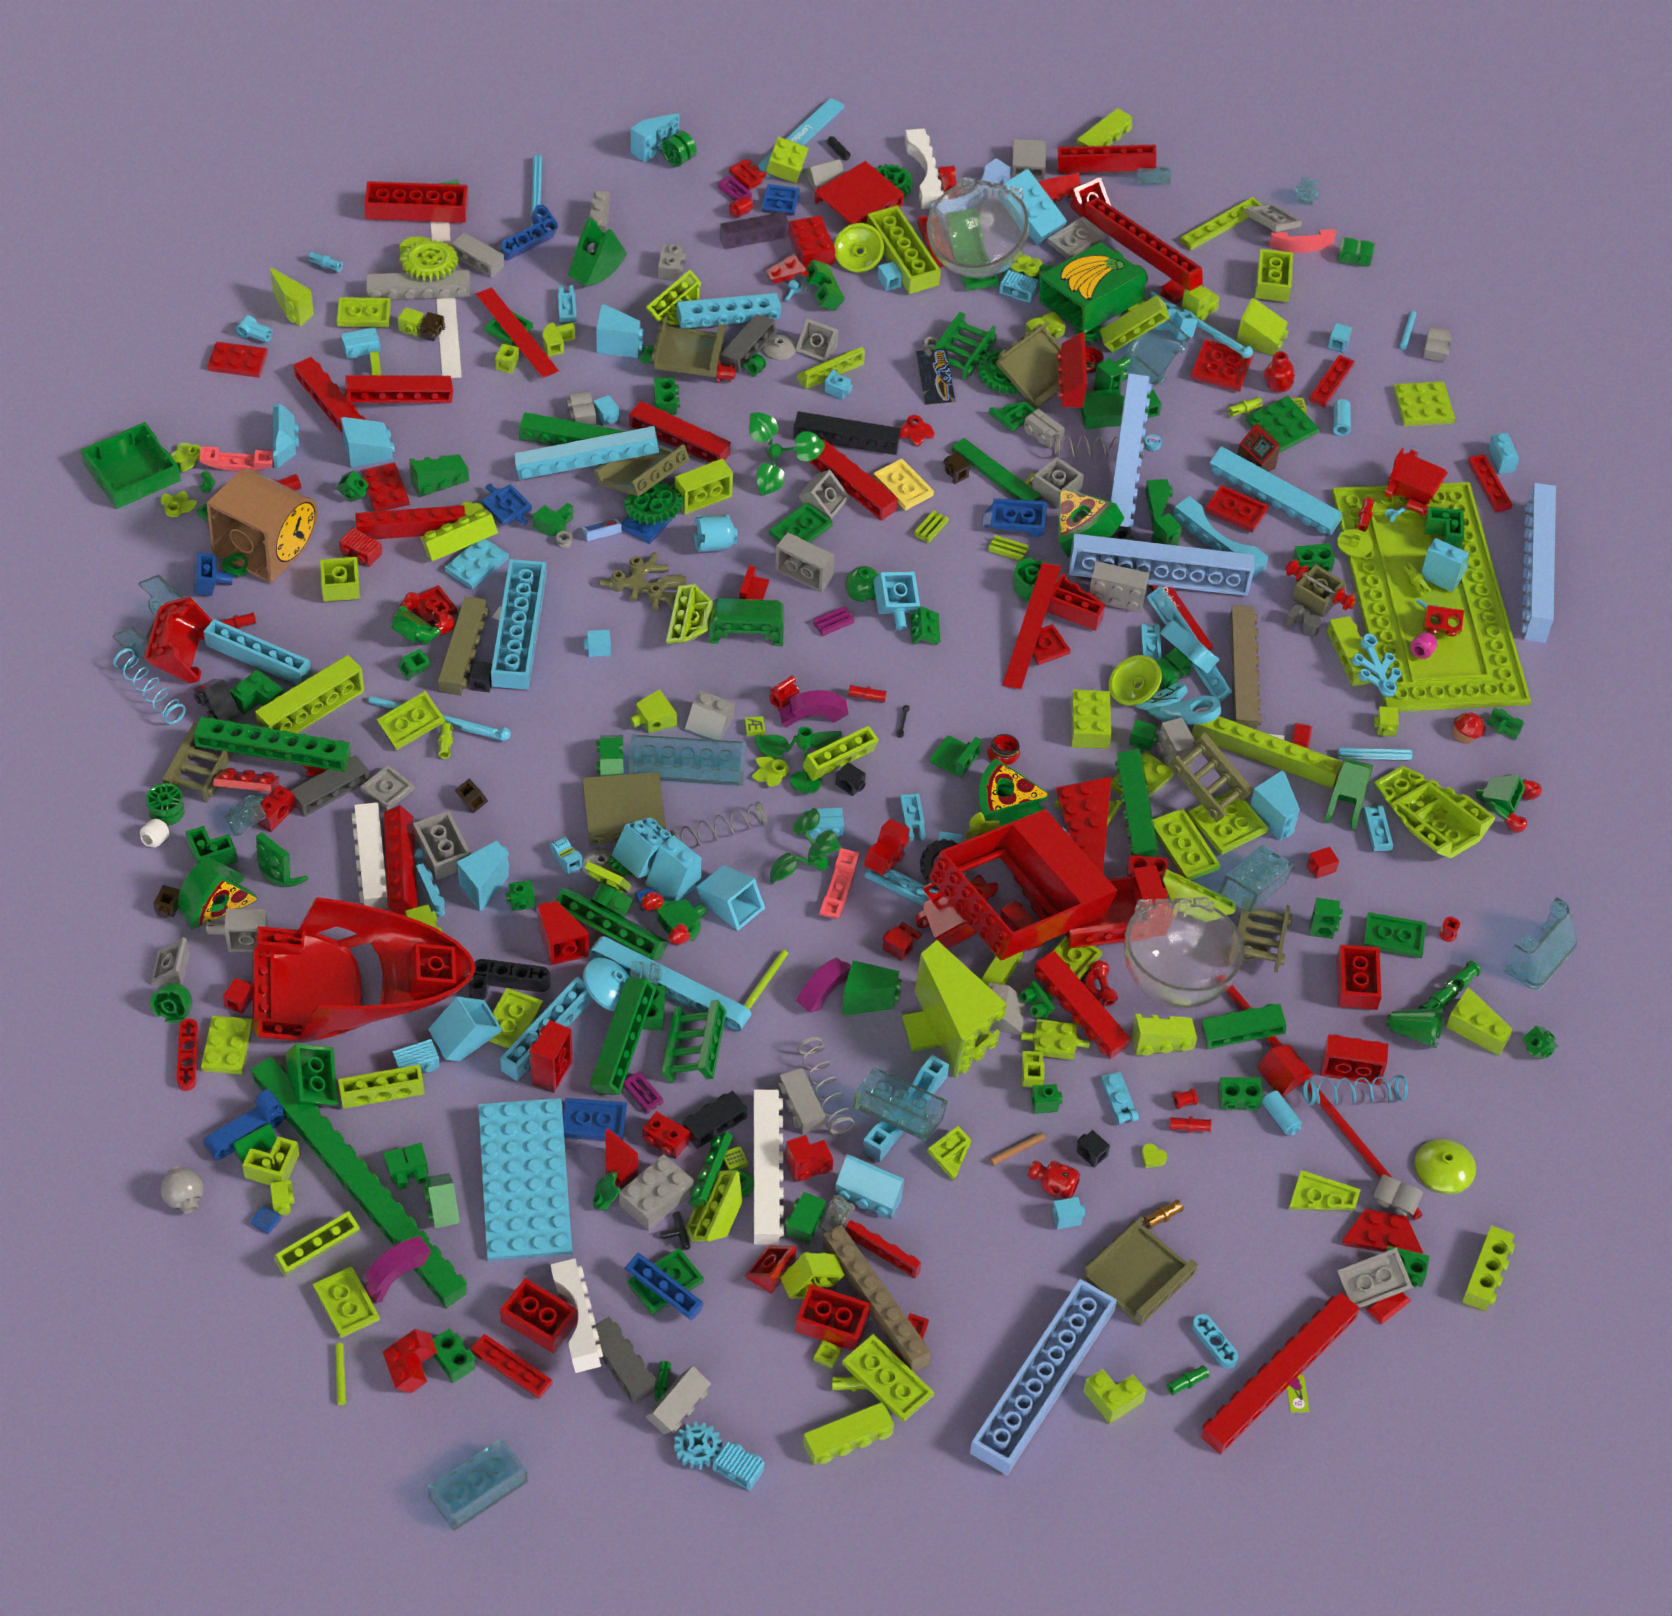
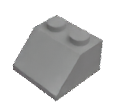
[798,470,850,520]
[685,690,735,744]
[988,982,1026,1035]

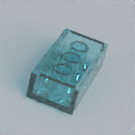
[1218,845,1294,913]
[853,1067,948,1141]
[427,1438,528,1531]

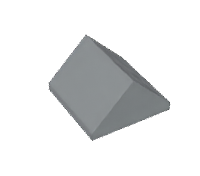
[803,159,844,190]
[795,318,839,362]
[150,937,190,986]

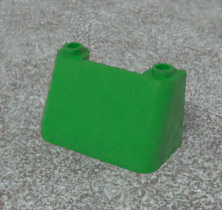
[709,598,784,646]

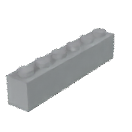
[366,270,471,300]

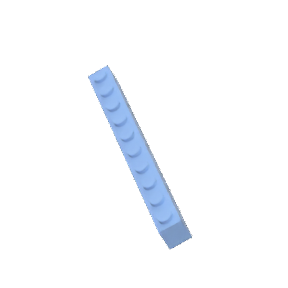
[1110,373,1152,530]

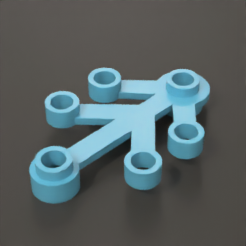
[1352,634,1402,697]

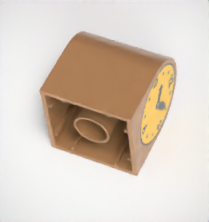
[207,469,318,584]

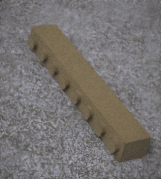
[1230,605,1262,730]
[823,1225,931,1373]

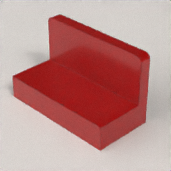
[739,565,769,600]

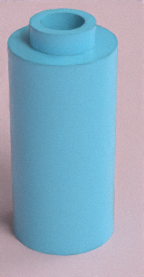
[1333,399,1351,436]
[1262,1091,1302,1135]

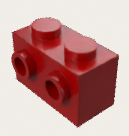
[642,1111,690,1159]

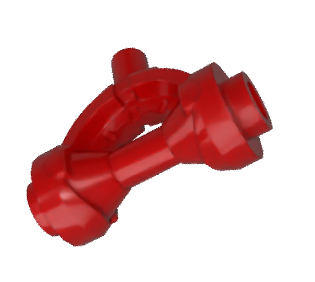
[1084,960,1118,1006]

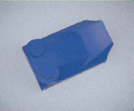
[982,498,1047,537]

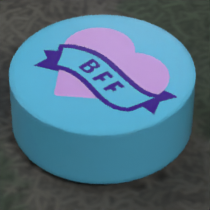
[1144,434,1162,451]

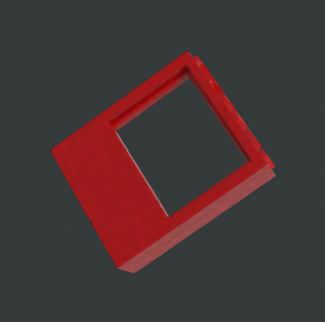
[929,809,1118,961]

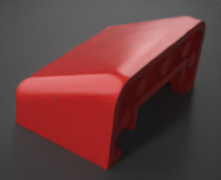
[144,596,212,684]

